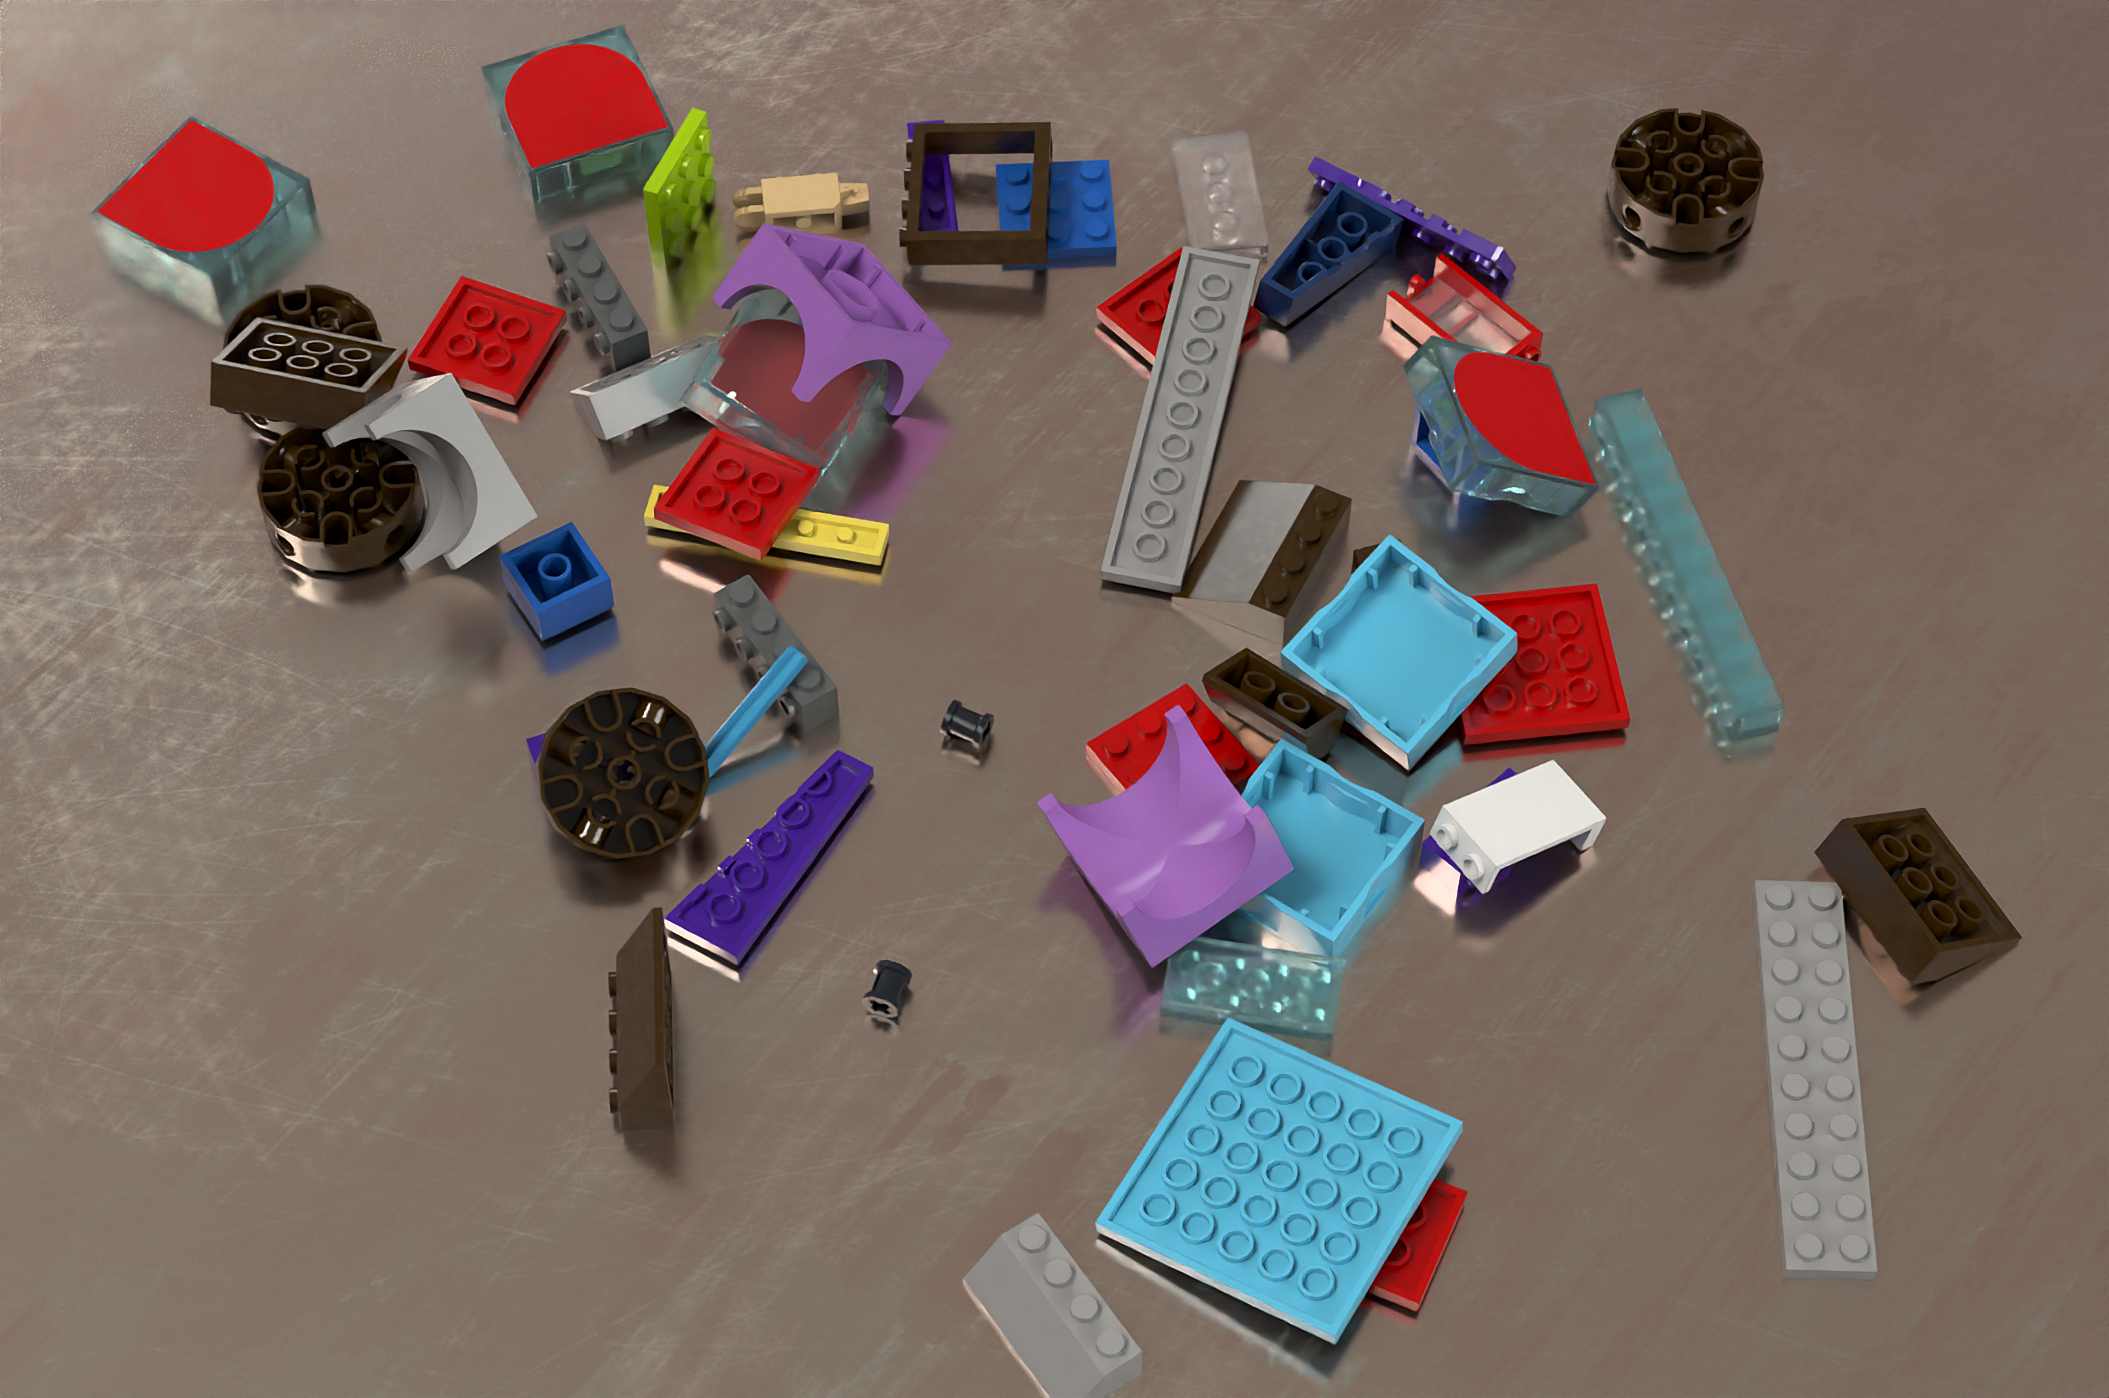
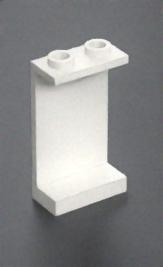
[1429,760,1607,894]

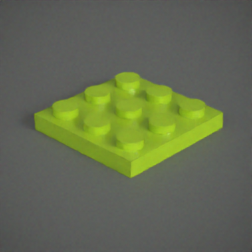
[643,107,717,270]

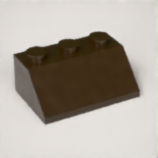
[1202,647,1349,759]

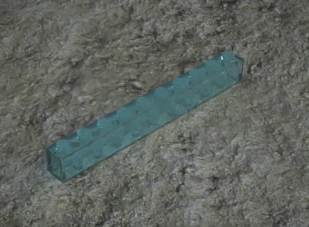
[1589,389,1784,741]

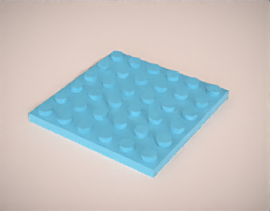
[1095,1017,1463,1345]

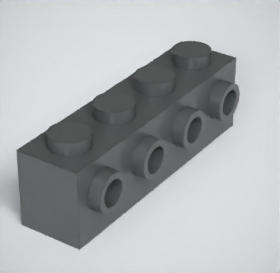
[547,223,651,372]
[712,574,839,734]

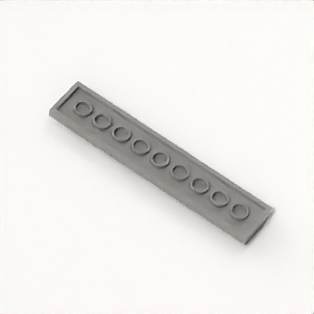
[1100,246,1260,593]
[1752,880,1878,1280]

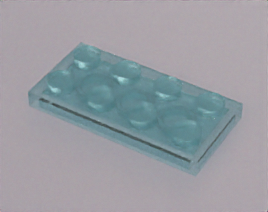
[1160,937,1345,1043]

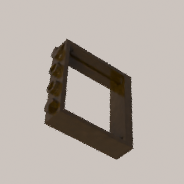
[899,122,1053,266]

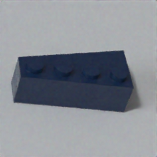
[1253,181,1404,326]

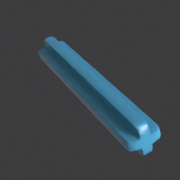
[705,646,808,778]

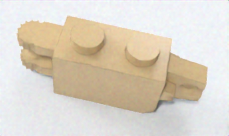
[732,173,870,234]

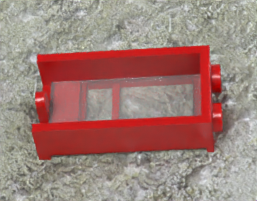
[1385,253,1543,371]

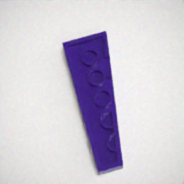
[1308,156,1517,281]
[665,750,874,965]

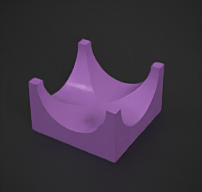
[712,223,953,416]
[1037,705,1294,968]

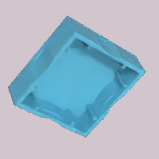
[1280,534,1517,771]
[1234,738,1425,968]

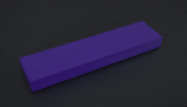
[907,120,959,231]

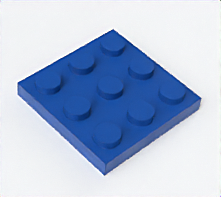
[996,160,1117,259]

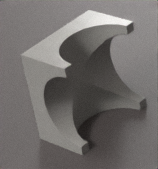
[322,373,537,572]

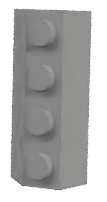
[570,332,728,443]
[963,1213,1142,1398]

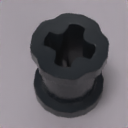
[941,700,994,749]
[862,960,912,1018]

